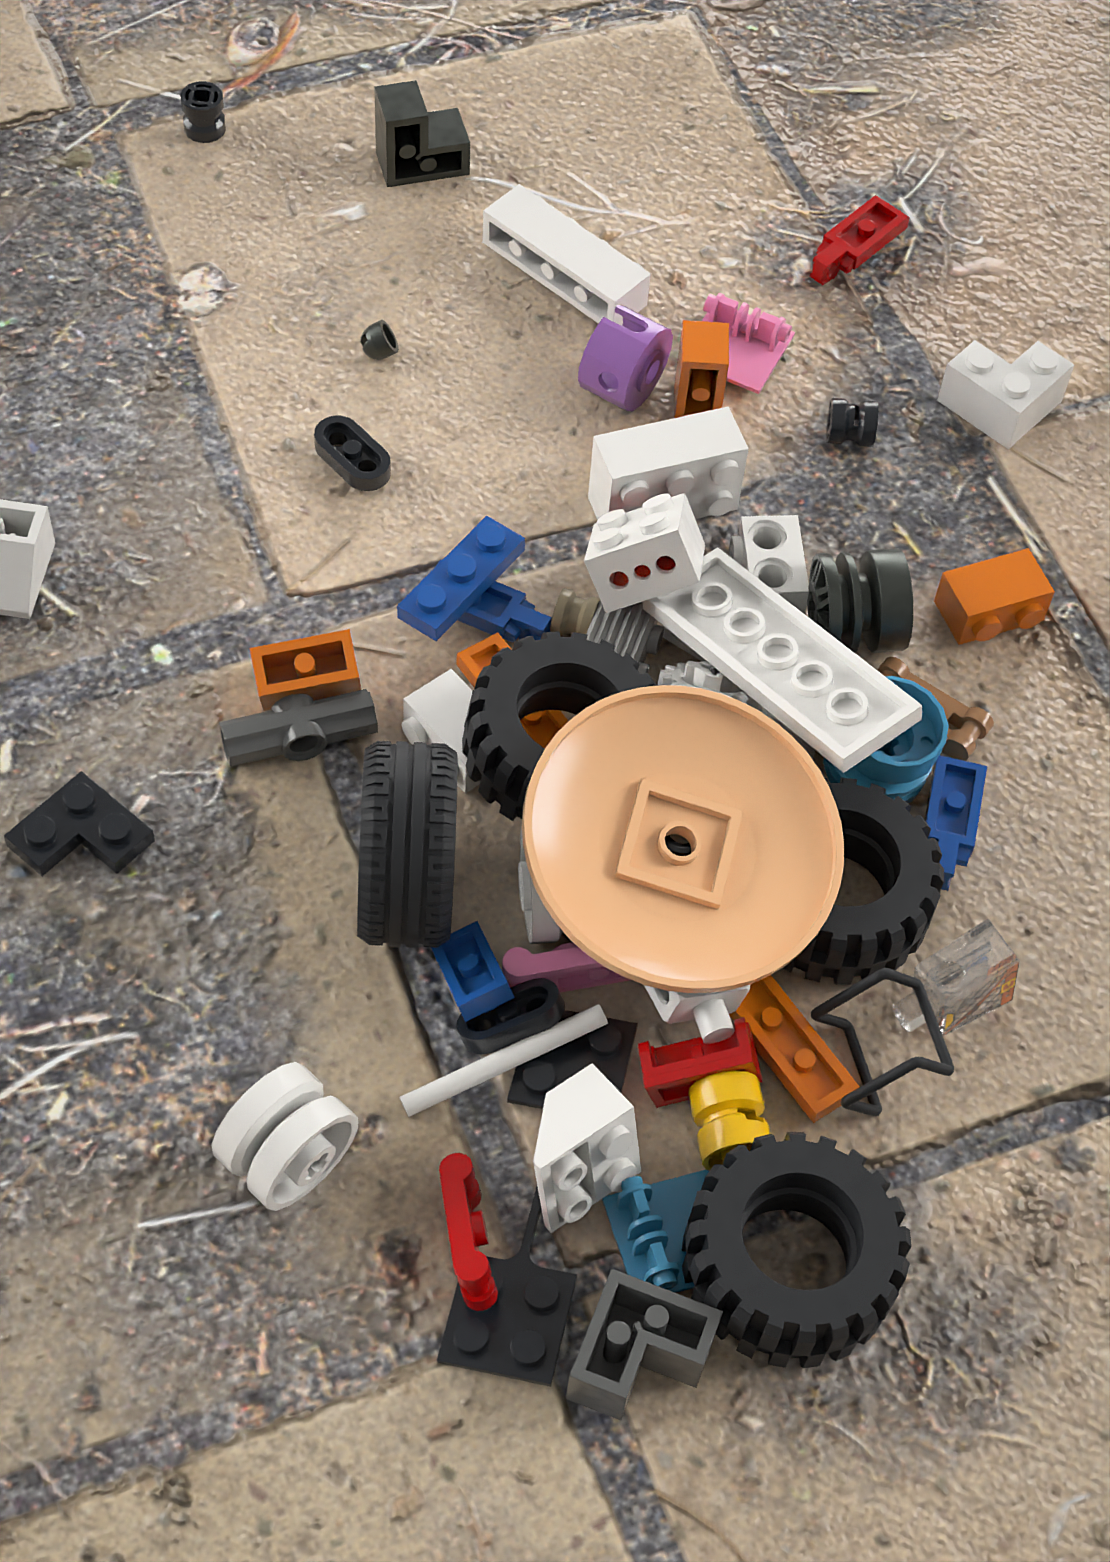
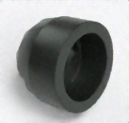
[360,319,399,360]

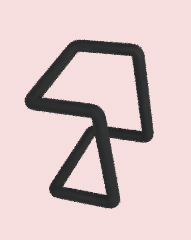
[811,968,954,1116]

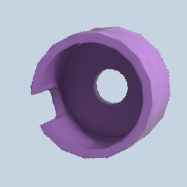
[578,305,673,412]

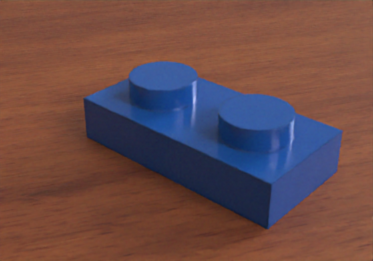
[431,921,515,1022]

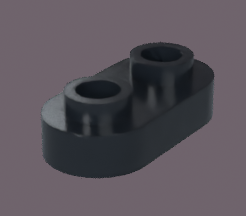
[314,415,391,491]
[456,978,565,1055]

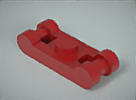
[439,1153,498,1311]

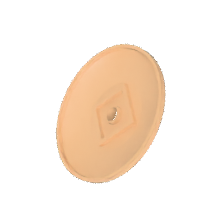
[522,685,844,993]

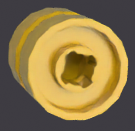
[688,1071,770,1171]

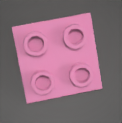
[677,293,795,394]

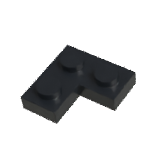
[4,771,155,877]

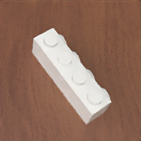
[482,184,651,326]

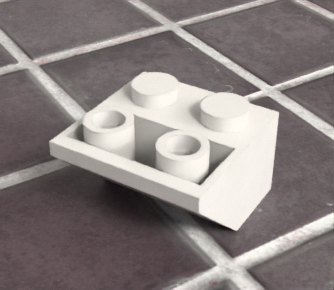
[0,499,55,619]
[533,1063,641,1233]

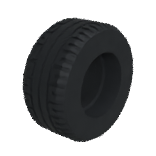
[357,741,458,948]

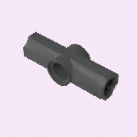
[219,689,378,767]

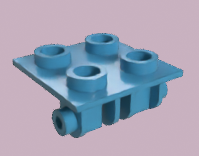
[602,1169,709,1293]

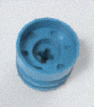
[823,676,949,803]

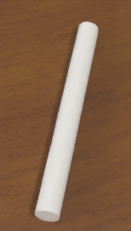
[400,1004,608,1117]

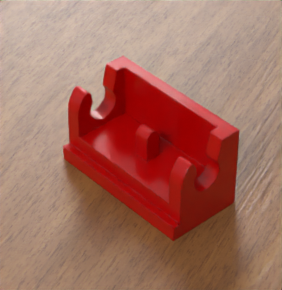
[638,1017,762,1108]

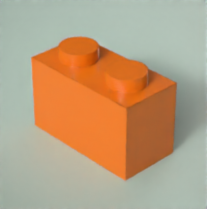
[674,320,729,418]
[934,548,1055,645]
[250,629,361,711]

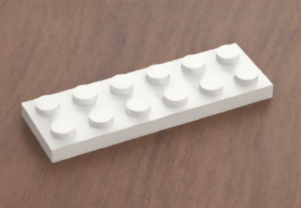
[642,547,922,773]

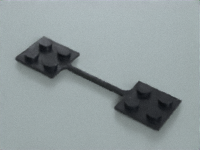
[437,1010,638,1387]

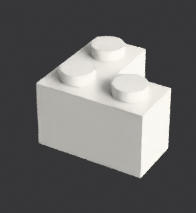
[937,340,1074,449]

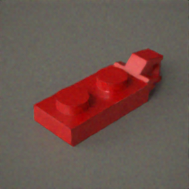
[809,195,910,285]

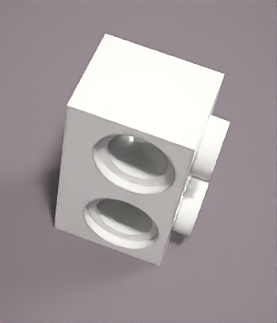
[729,515,809,614]

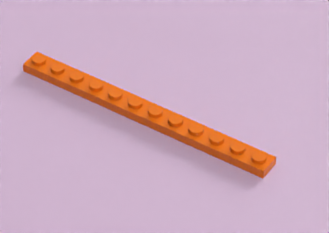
[456,632,860,1123]

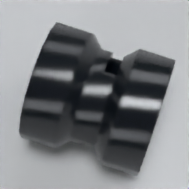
[180,81,226,143]
[826,398,879,447]

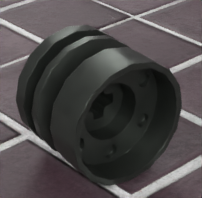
[807,548,913,653]

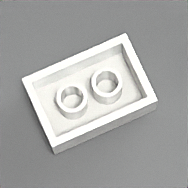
[588,406,749,520]

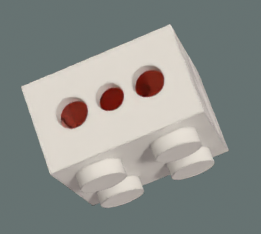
[584,493,705,613]

